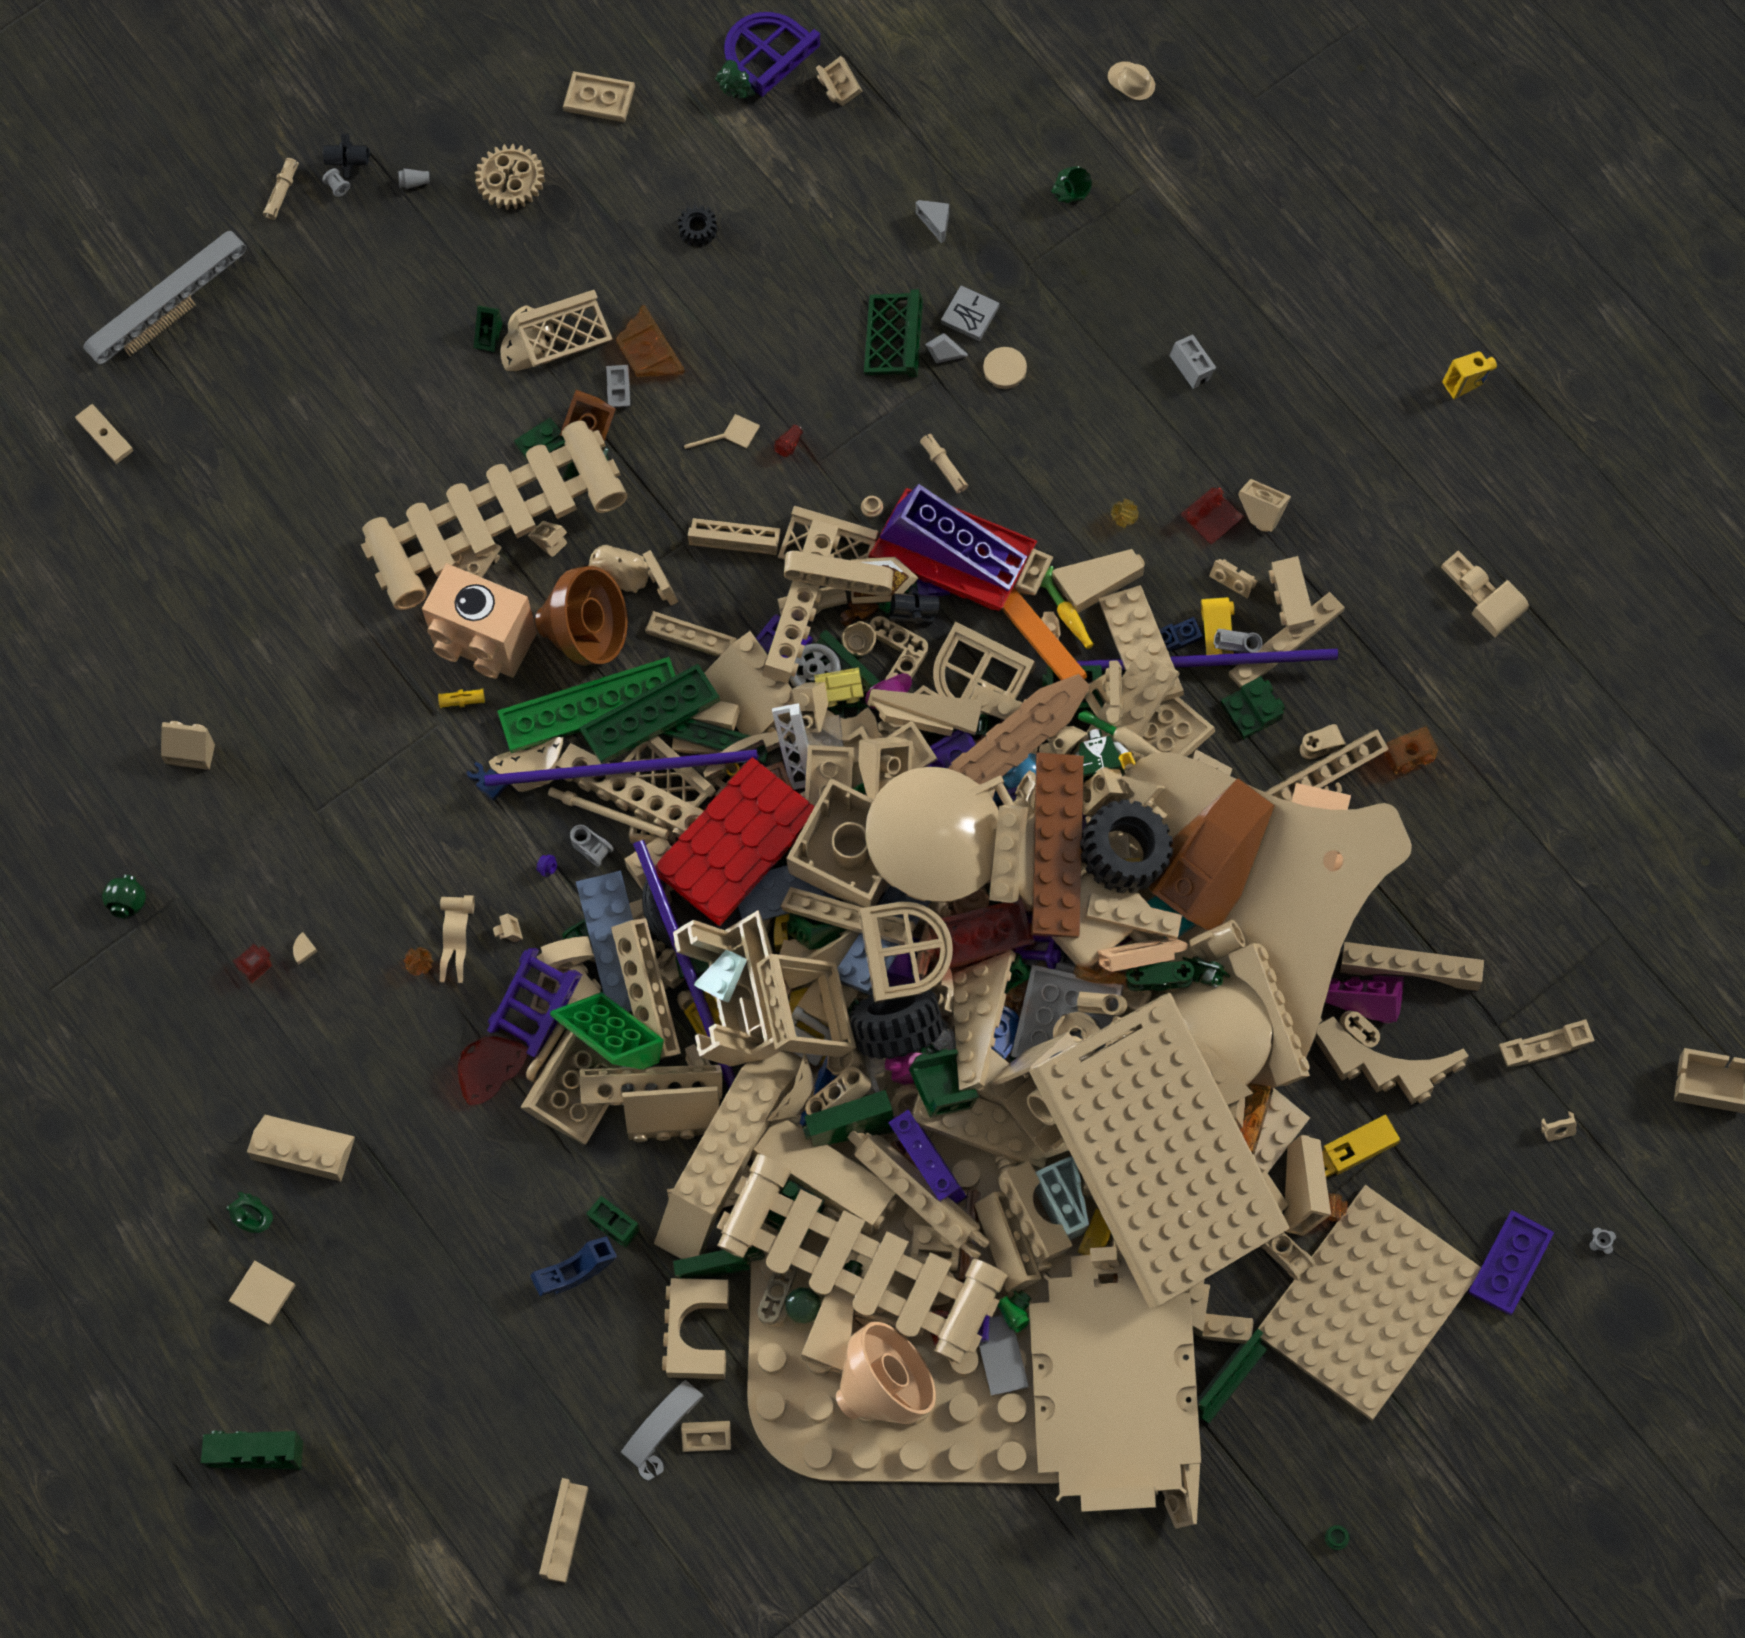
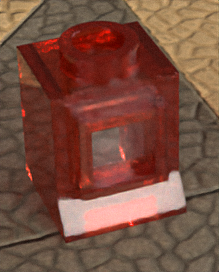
[233,944,272,983]

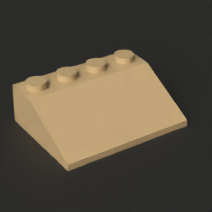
[704,631,794,736]
[520,1029,623,1145]
[622,1086,721,1142]

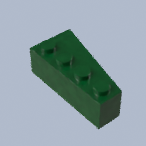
[201,1431,303,1470]

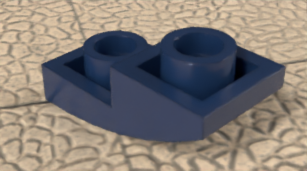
[1159,617,1204,652]

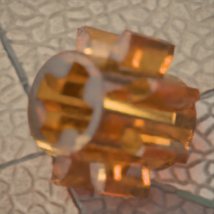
[403,947,433,975]
[1005,984,1027,1013]
[1325,1193,1347,1221]

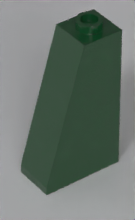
[802,1090,894,1147]

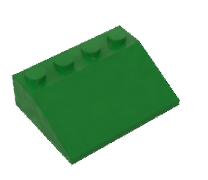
[550,992,664,1070]

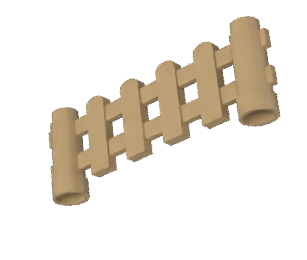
[361,421,627,610]
[717,1154,1007,1364]

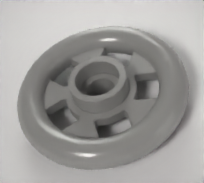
[789,644,841,688]

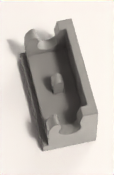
[1170,335,1216,389]

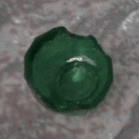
[785,1287,821,1324]

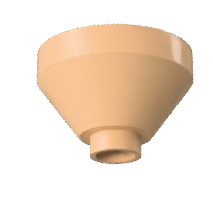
[836,1322,936,1424]

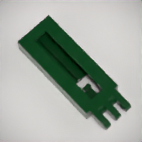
[673,1246,765,1279]

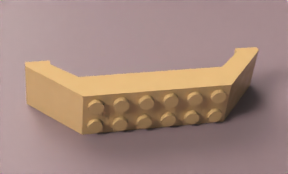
[654,1051,810,1259]

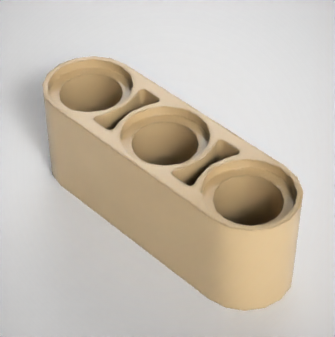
[805,1067,871,1115]

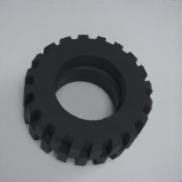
[1080,799,1173,893]
[849,990,944,1059]

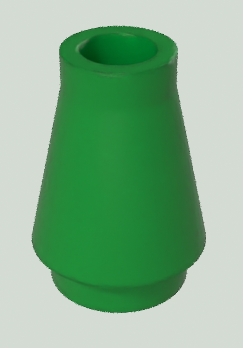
[997,1296,1030,1333]

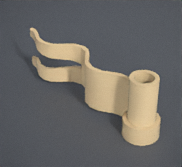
[440,895,475,983]

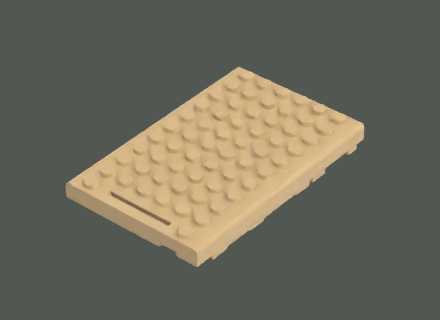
[1029,993,1290,1308]

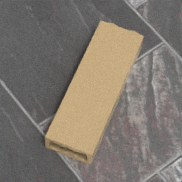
[751,1119,898,1235]

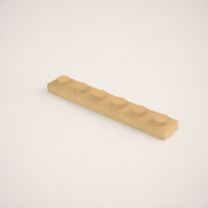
[1229,592,1345,688]
[781,887,916,945]

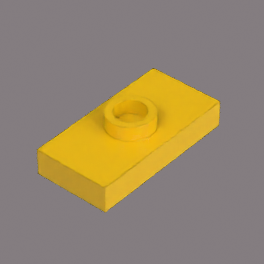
[1078,1208,1112,1256]

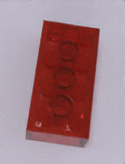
[928,898,1035,969]

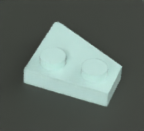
[694,950,747,1002]

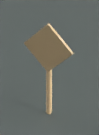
[684,414,760,449]

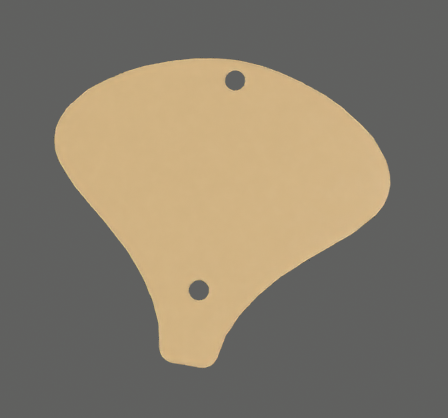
[1118,752,1412,1089]

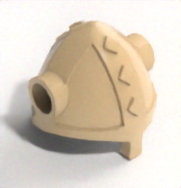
[1048,726,1088,755]

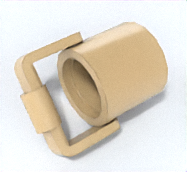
[1189,920,1245,963]

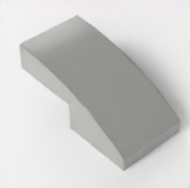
[606,365,630,408]

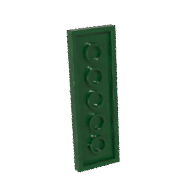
[579,664,721,764]

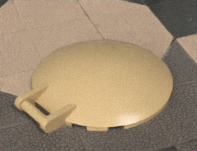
[865,767,1015,903]
[1124,972,1273,1085]

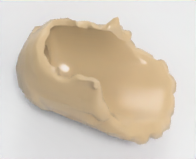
[589,545,649,593]

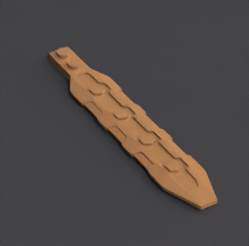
[947,674,1090,785]

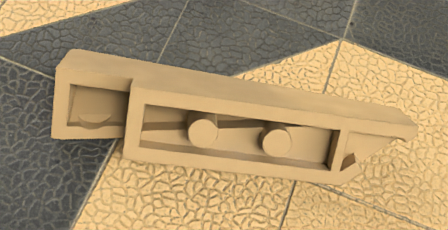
[868,689,982,736]

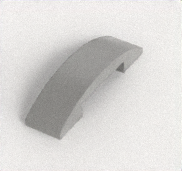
[621,1380,703,1468]

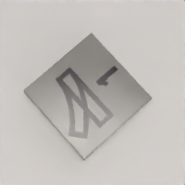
[941,286,999,341]

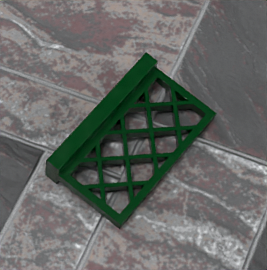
[864,289,923,377]
[797,629,880,719]
[1197,1329,1267,1425]

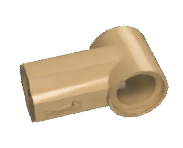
[1077,992,1127,1016]

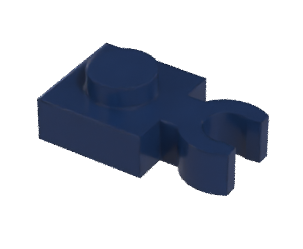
[466,762,509,801]

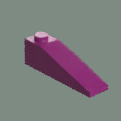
[1325,975,1404,1023]

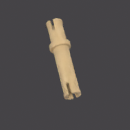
[263,158,299,220]
[920,434,968,494]

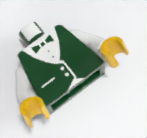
[1075,729,1136,783]

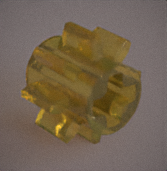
[1111,499,1139,528]

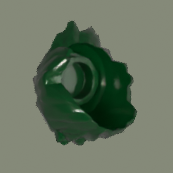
[715,59,756,99]
[1051,166,1093,203]

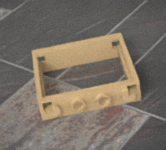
[756,954,856,1057]

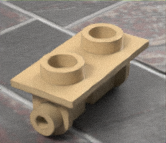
[1209,559,1258,598]

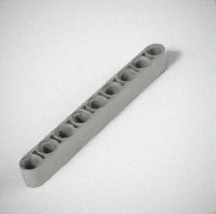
[83,231,247,364]

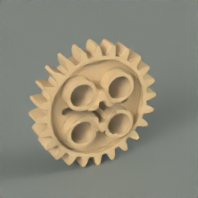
[475,144,545,210]

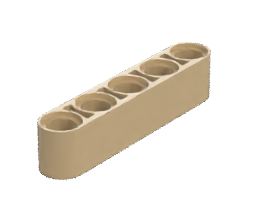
[784,551,893,596]

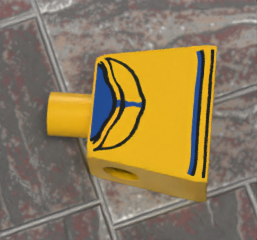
[1442,351,1497,399]

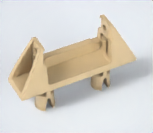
[1086,776,1168,858]

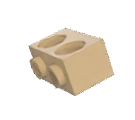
[1082,767,1128,816]

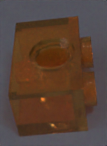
[1383,726,1438,775]

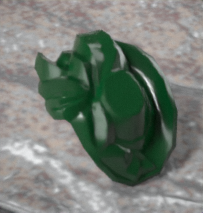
[226,1192,273,1233]

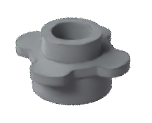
[1589,1228,1616,1254]

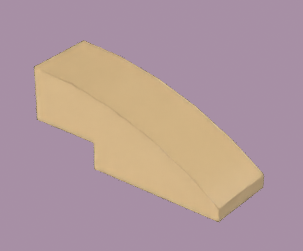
[690,701,740,731]

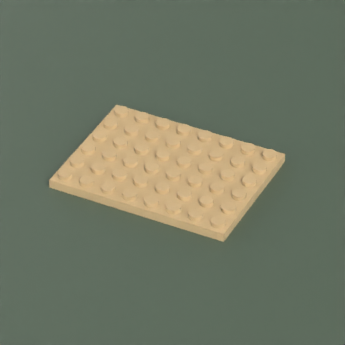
[1258,1185,1481,1421]

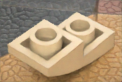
[541,936,594,968]
[929,966,954,1016]

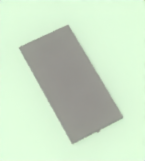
[979,1315,1029,1396]

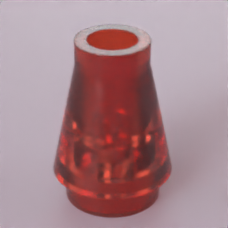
[774,425,803,457]

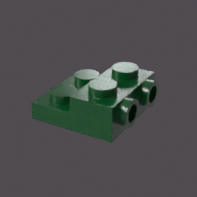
[1221,676,1285,740]

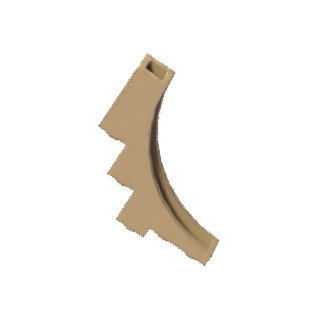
[1314,1016,1468,1105]

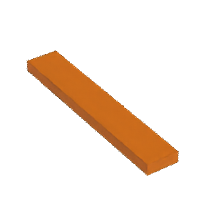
[1002,587,1087,680]

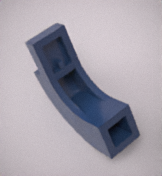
[530,1236,617,1297]

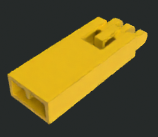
[1322,1114,1400,1178]

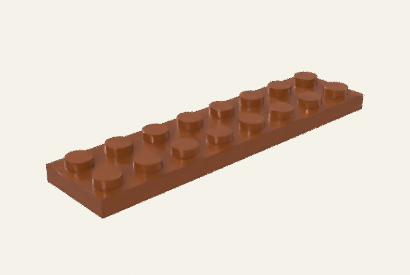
[1031,752,1084,938]

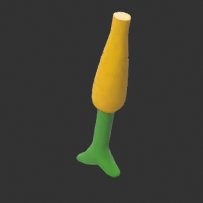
[1040,566,1093,649]

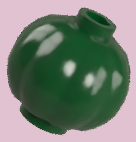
[102,875,146,918]

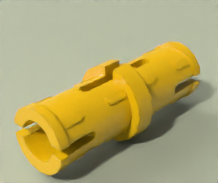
[438,689,485,708]

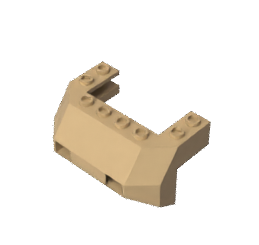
[673,910,781,1066]

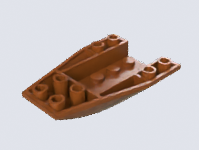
[1148,778,1275,931]

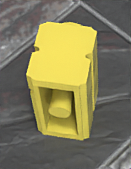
[814,668,864,707]

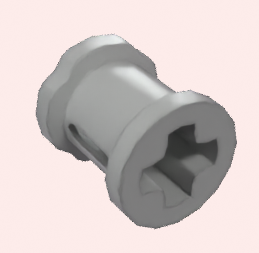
[322,168,350,197]

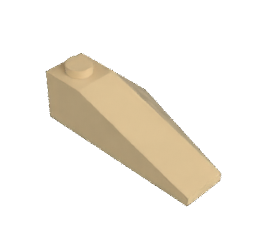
[1162,1464,1200,1529]

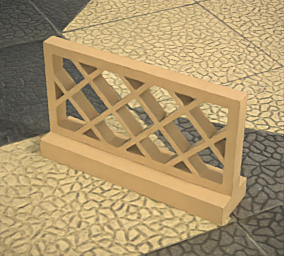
[511,290,613,367]
[778,506,879,560]
[623,736,717,820]

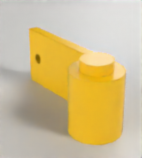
[1201,597,1234,655]

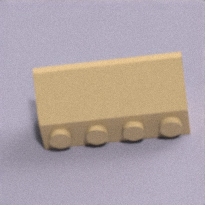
[247,1115,355,1182]

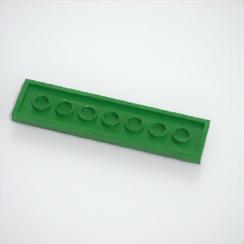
[498,657,676,753]

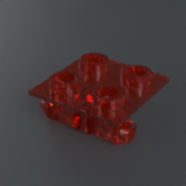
[1181,487,1244,545]

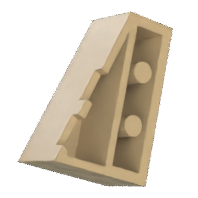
[1268,556,1314,632]

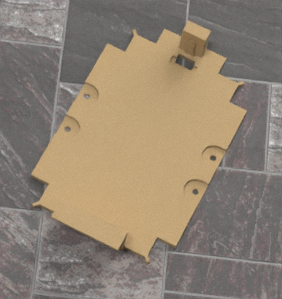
[1029,1247,1202,1512]

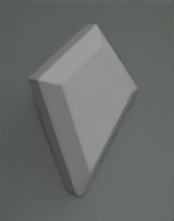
[925,333,968,363]

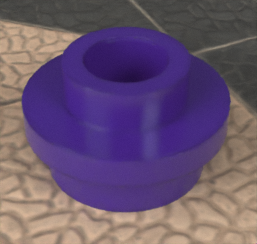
[537,855,557,877]

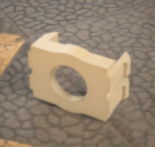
[1541,1112,1577,1142]

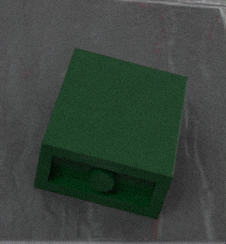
[909,1049,979,1118]

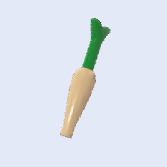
[1078,710,1160,756]

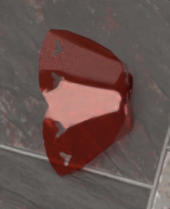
[457,1036,527,1105]

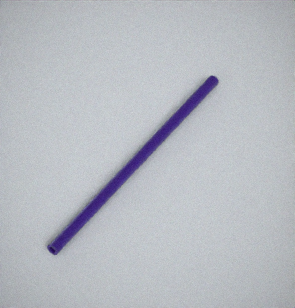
[1076,649,1338,671]
[485,749,758,787]
[633,840,736,1091]

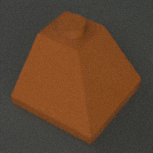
[560,390,616,449]

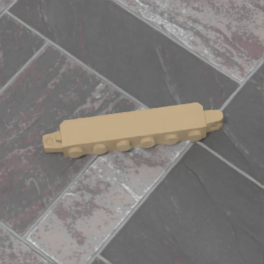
[847,1131,989,1259]

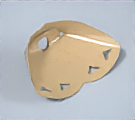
[501,305,555,371]
[489,737,563,792]
[765,1053,815,1122]

